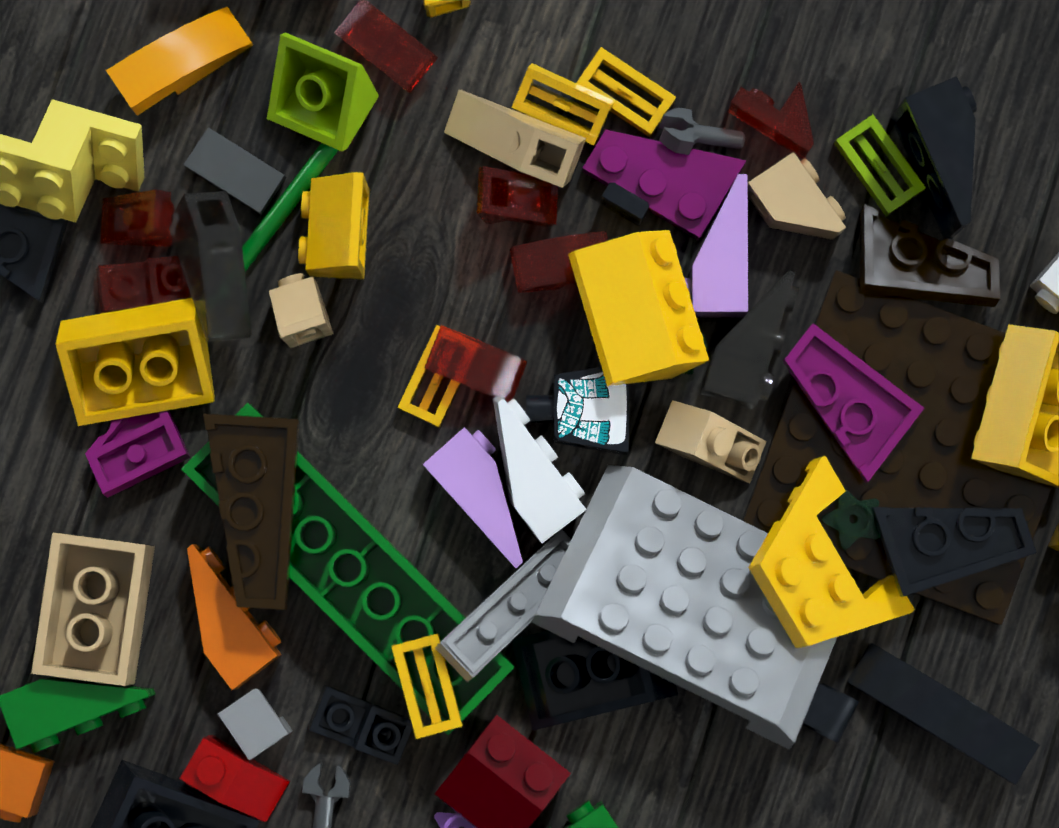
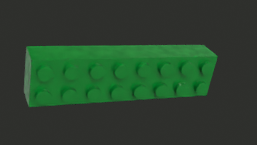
[181,402,515,735]

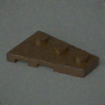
[860,204,1000,307]

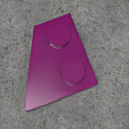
[85,410,191,498]

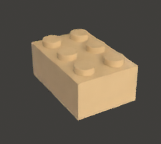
[31,533,155,686]

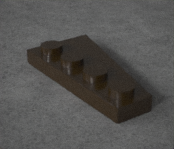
[203,414,300,610]

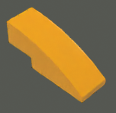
[106,6,253,116]

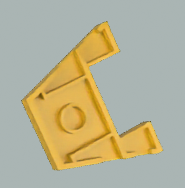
[748,456,915,648]

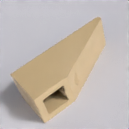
[444,90,586,188]

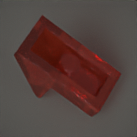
[727,82,814,159]
[477,166,558,227]
[100,189,174,247]

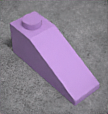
[684,174,748,317]
[423,427,523,569]

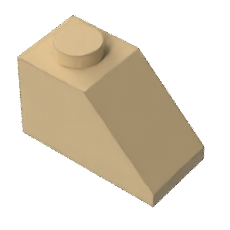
[269,273,334,348]

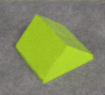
[267,32,379,151]

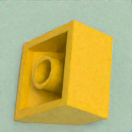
[298,172,370,279]

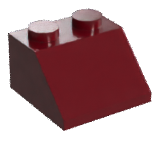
[434,715,571,828]

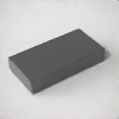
[184,127,286,216]

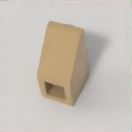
[747,152,846,240]
[655,400,767,484]

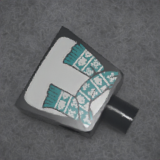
[526,367,629,455]

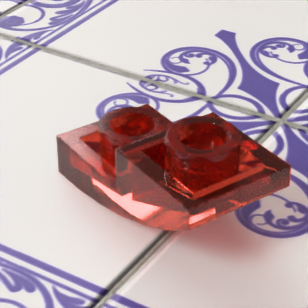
[334,0,438,94]
[510,231,608,293]
[96,255,198,314]
[424,325,528,403]

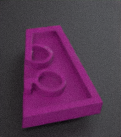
[582,130,746,241]
[783,323,924,483]

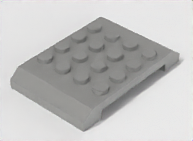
[532,465,837,749]

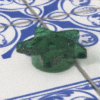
[822,489,880,550]

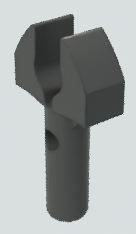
[658,107,745,155]
[302,762,351,828]

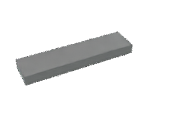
[435,529,572,682]

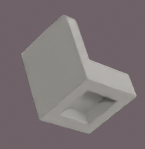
[218,688,293,761]

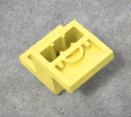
[0,99,145,223]

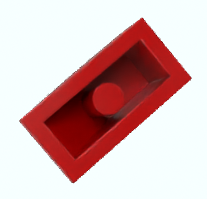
[179,735,290,822]

